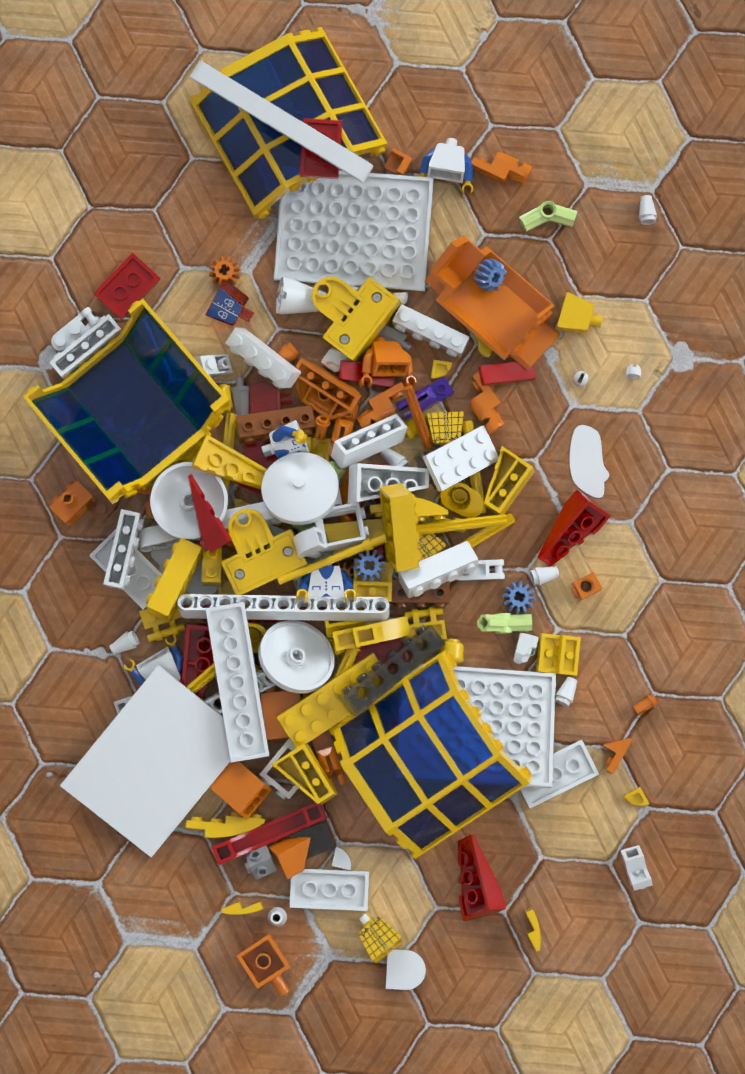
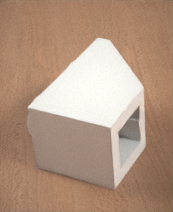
[186,354,233,380]

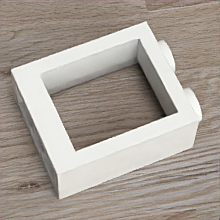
[315,502,370,553]
[259,739,299,799]

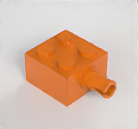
[50,480,97,527]
[236,933,291,997]

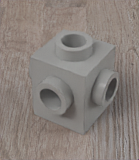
[244,845,277,880]

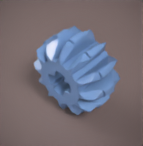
[474,259,507,292]
[353,550,386,582]
[503,581,536,614]

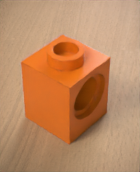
[571,572,603,600]

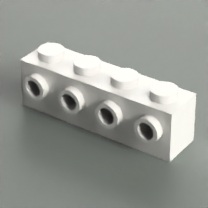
[392,304,470,358]
[49,314,122,379]
[225,328,301,389]
[331,414,407,469]
[104,509,144,591]
[398,541,478,598]

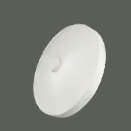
[261,452,339,525]
[150,462,228,540]
[258,620,334,693]

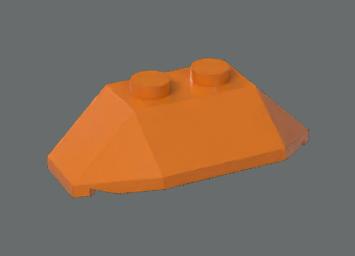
[295,358,361,420]

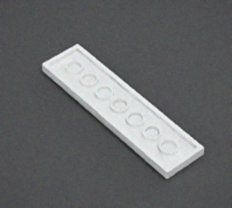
[205,602,269,763]

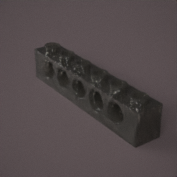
[338,625,445,716]

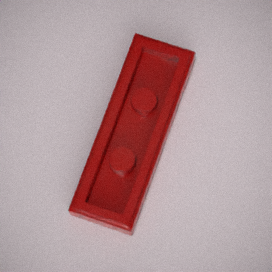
[338,360,395,388]
[478,362,537,386]

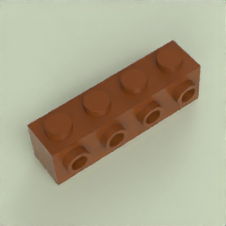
[235,405,316,445]
[388,580,450,608]

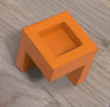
[384,148,413,176]

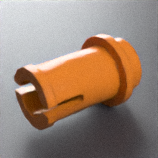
[314,415,330,440]
[632,694,658,716]

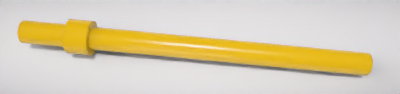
[277,534,388,585]

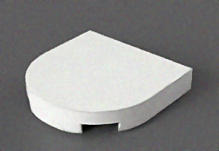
[386,949,426,990]

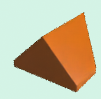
[268,837,311,880]

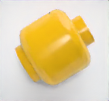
[439,639,464,667]

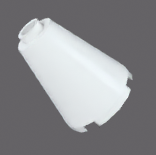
[276,277,326,315]

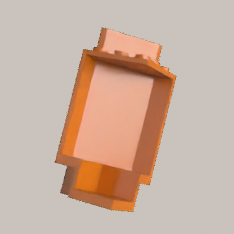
[425,235,561,371]

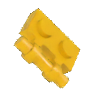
[404,606,447,645]
[139,608,186,642]

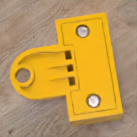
[312,276,402,362]
[221,508,309,595]

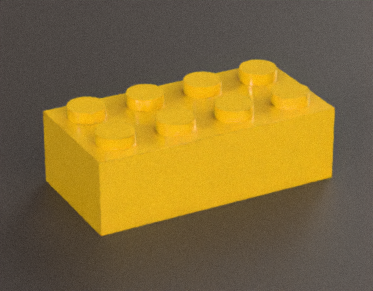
[379,483,421,572]
[146,538,203,623]

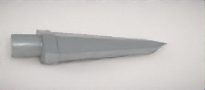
[378,325,412,352]
[231,377,250,416]

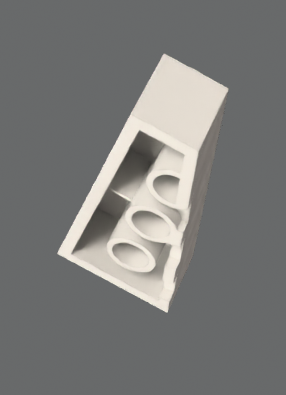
[348,463,429,504]

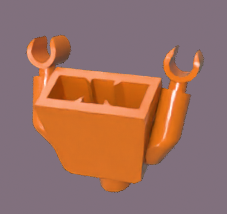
[359,337,416,388]

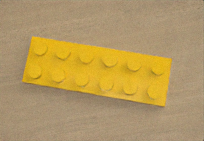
[276,653,394,748]

